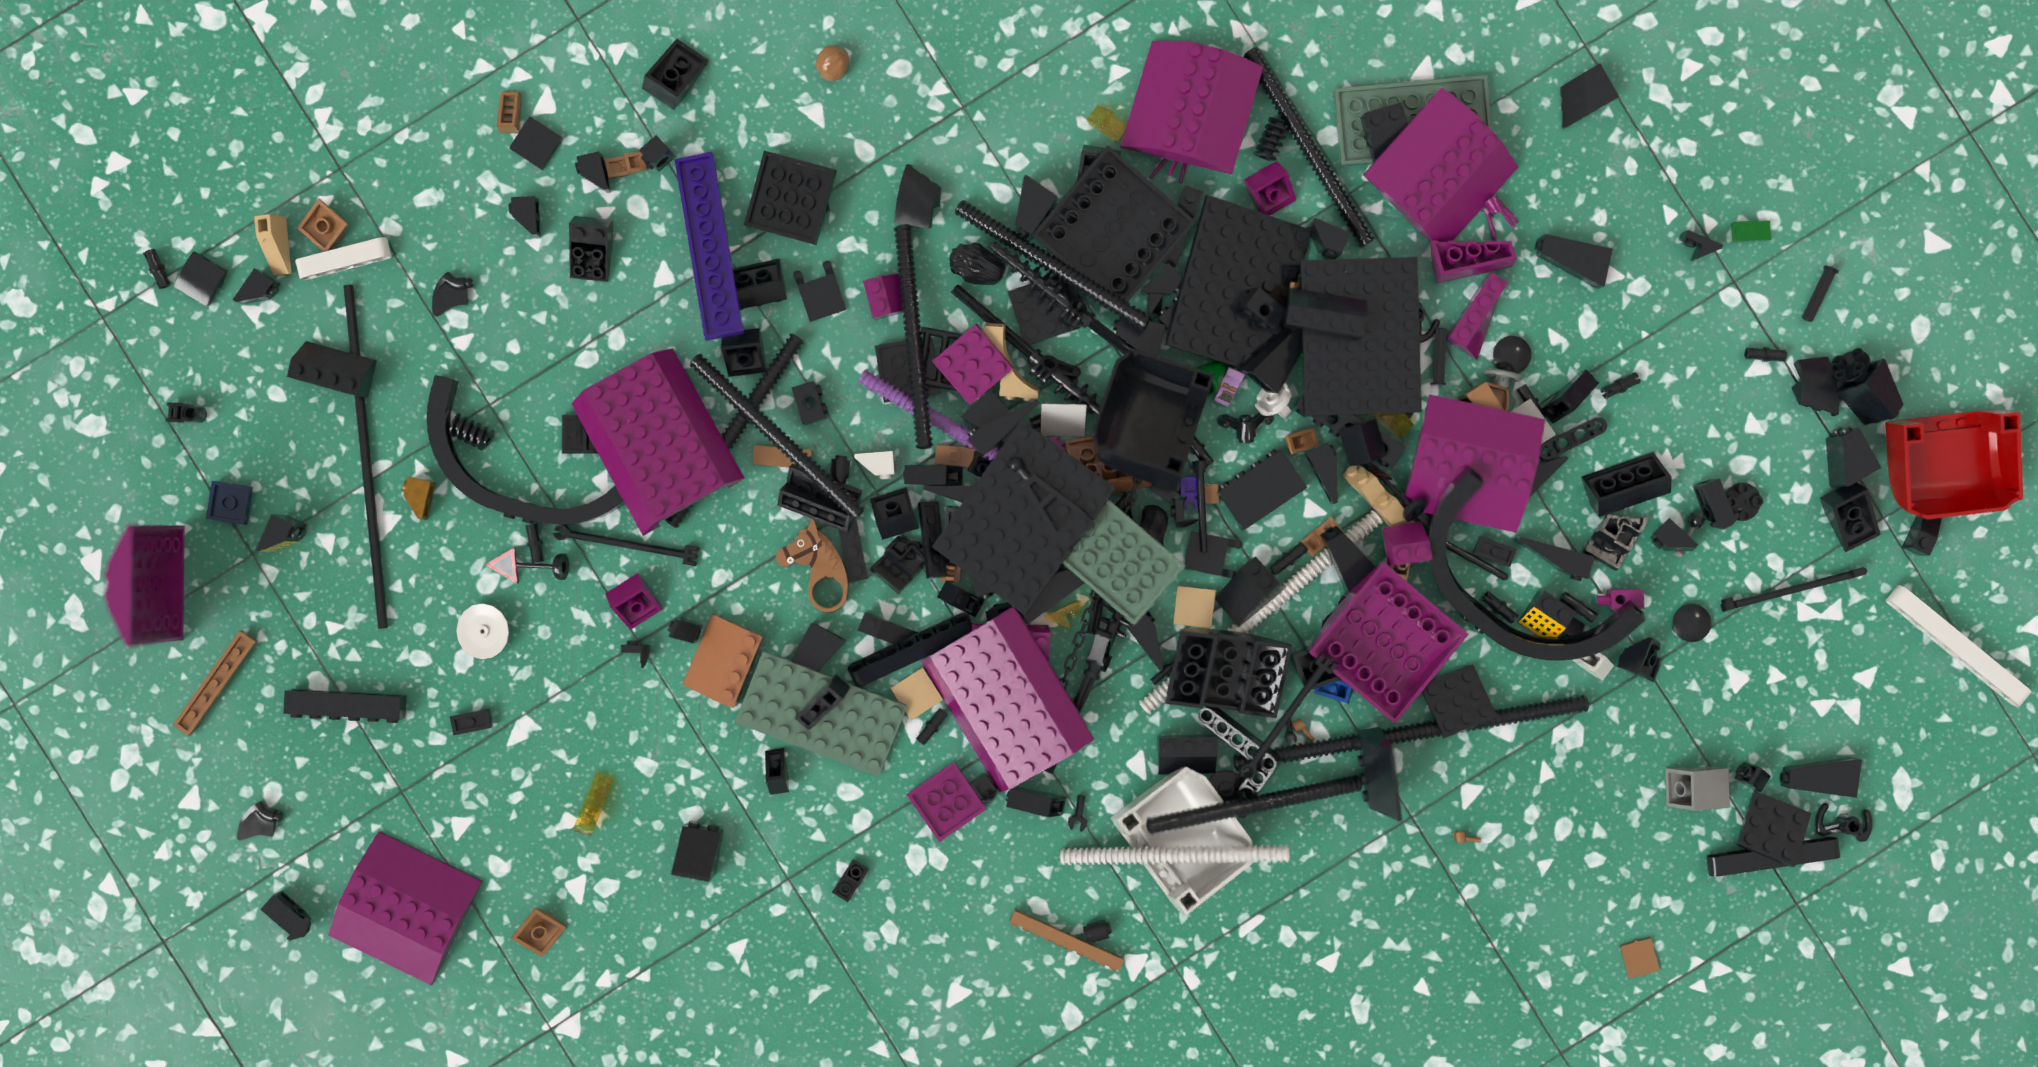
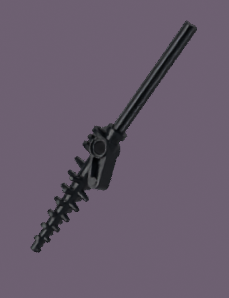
[989,241,1133,354]
[951,285,1100,419]
[1044,607,1130,774]

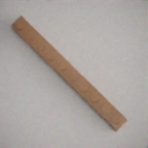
[1010,909,1124,971]

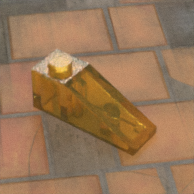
[572,772,614,836]

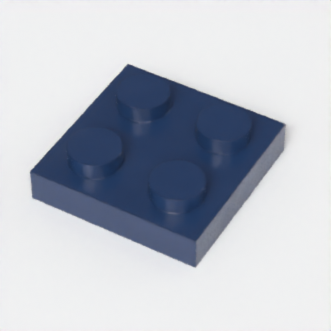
[206,481,253,525]

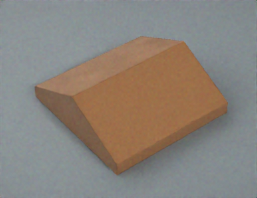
[297,199,349,252]
[511,907,567,957]

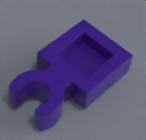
[1180,476,1198,510]

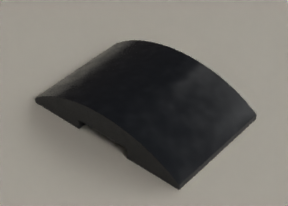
[1165,628,1293,718]

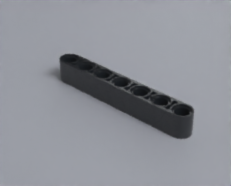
[848,613,973,687]
[1706,837,1841,877]

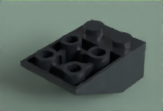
[569,216,613,282]

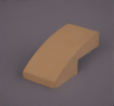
[604,151,647,179]
[1299,517,1343,557]

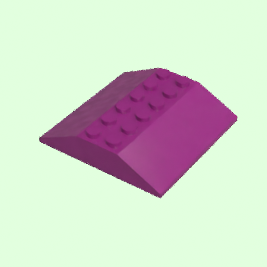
[1120,41,1263,175]
[1363,87,1518,242]
[1402,394,1546,533]
[104,525,185,647]
[1308,562,1469,724]
[328,831,483,985]

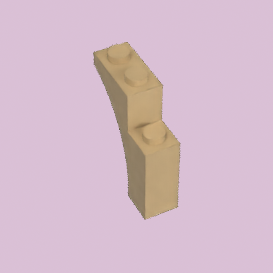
[984,323,1040,401]
[1342,465,1414,526]

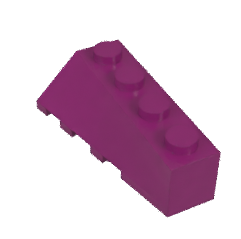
[1430,240,1517,284]
[1447,273,1508,360]

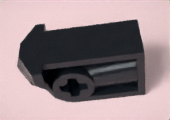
[1692,478,1740,530]
[260,891,311,941]

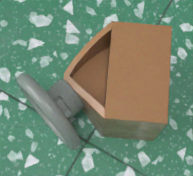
[1458,369,1522,411]

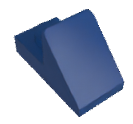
[1314,680,1353,704]

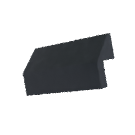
[777,463,862,532]

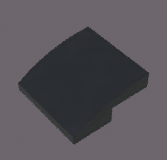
[174,251,228,306]
[562,415,598,454]

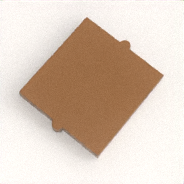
[1620,937,1660,979]

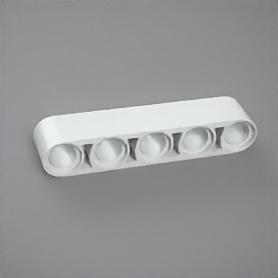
[295,237,392,280]

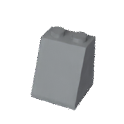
[1665,766,1730,811]

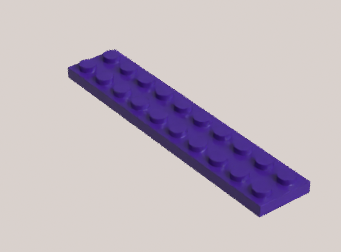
[674,152,744,341]

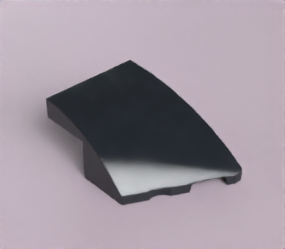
[1560,63,1619,129]
[894,164,941,229]
[1792,356,1839,417]
[1582,514,1649,571]
[870,536,925,595]

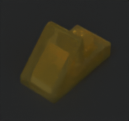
[1086,105,1127,143]
[1372,413,1414,440]
[1045,600,1083,629]

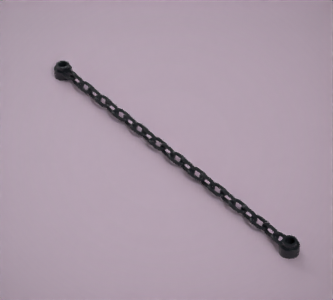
[1059,477,1143,690]

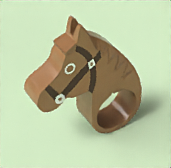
[776,519,849,613]

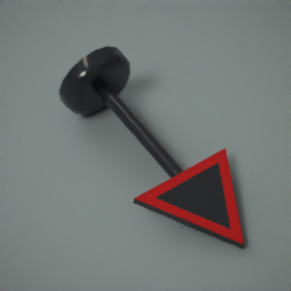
[1366,462,1427,522]
[485,547,569,584]

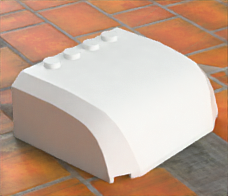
[1111,767,1255,915]

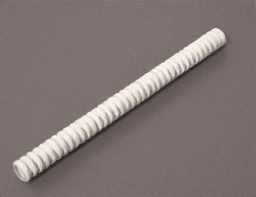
[1060,845,1290,865]

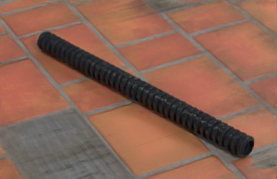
[1243,47,1374,247]
[955,200,1151,331]
[894,225,933,449]
[664,333,804,528]
[690,354,865,520]
[1146,775,1362,835]

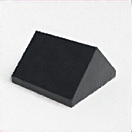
[1339,419,1387,467]

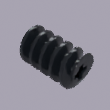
[1253,117,1289,161]
[450,413,495,451]

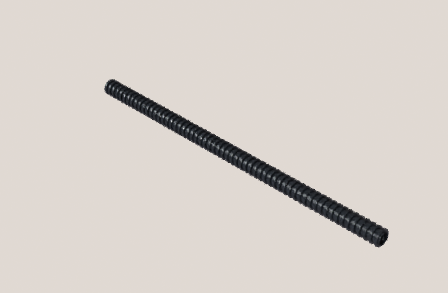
[1233,695,1589,771]

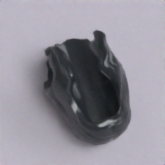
[949,242,1006,285]
[1139,505,1168,546]

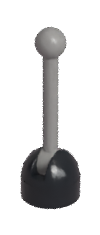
[1675,513,1706,558]

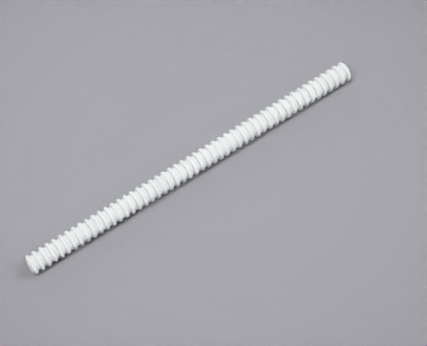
[1139,510,1383,714]

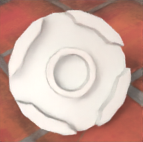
[1255,382,1292,419]

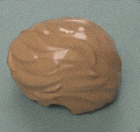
[815,45,849,81]

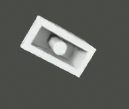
[854,451,896,479]
[1573,653,1614,681]

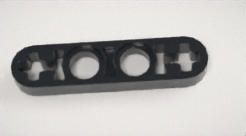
[1539,417,1607,460]

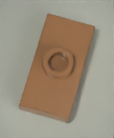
[934,445,974,467]

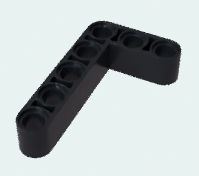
[1198,707,1281,799]

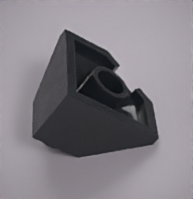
[1617,637,1661,682]

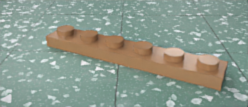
[173,630,258,736]

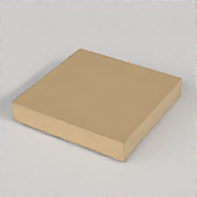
[1173,586,1216,628]
[890,667,943,720]

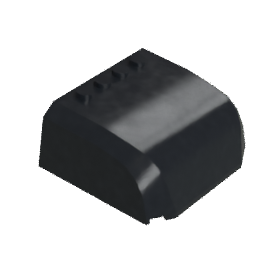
[1092,348,1214,491]

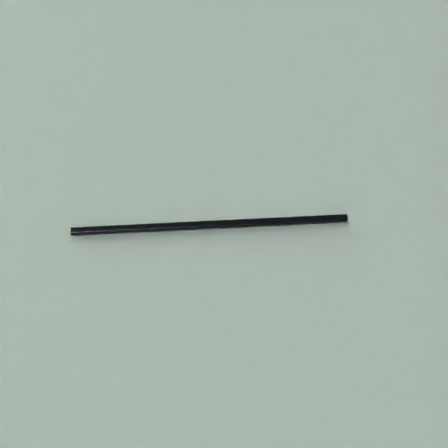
[343,285,388,629]

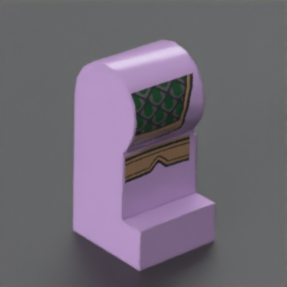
[1214,368,1245,407]

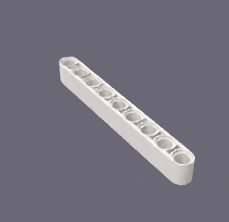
[1885,585,2032,707]

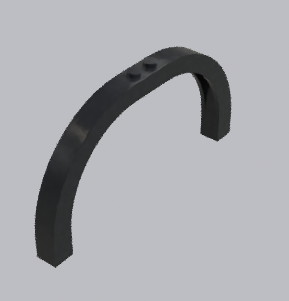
[427,375,625,525]
[1428,466,1646,661]

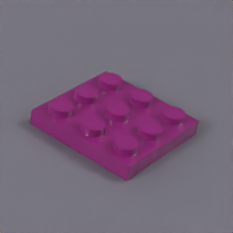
[932,323,1014,405]
[907,762,987,842]

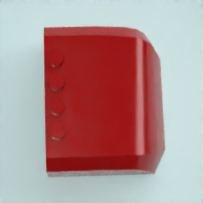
[1885,409,2023,519]

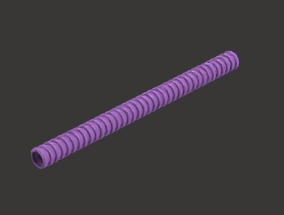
[858,369,1000,461]

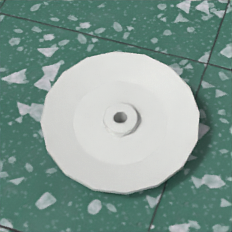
[456,604,509,659]

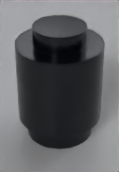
[830,455,850,483]
[1083,919,1112,942]

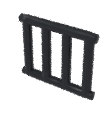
[921,327,963,391]

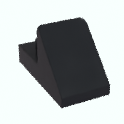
[1679,230,1723,261]

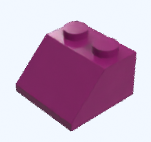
[1244,161,1297,216]
[863,274,903,321]
[1382,522,1432,566]
[605,573,663,630]

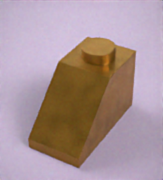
[403,477,436,520]

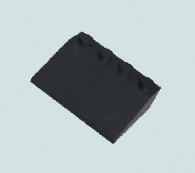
[1355,727,1402,821]

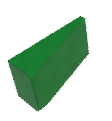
[1731,221,1771,243]

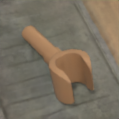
[1292,719,1315,741]
[1454,831,1481,843]

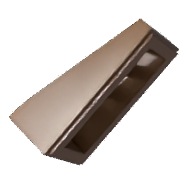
[497,92,521,134]

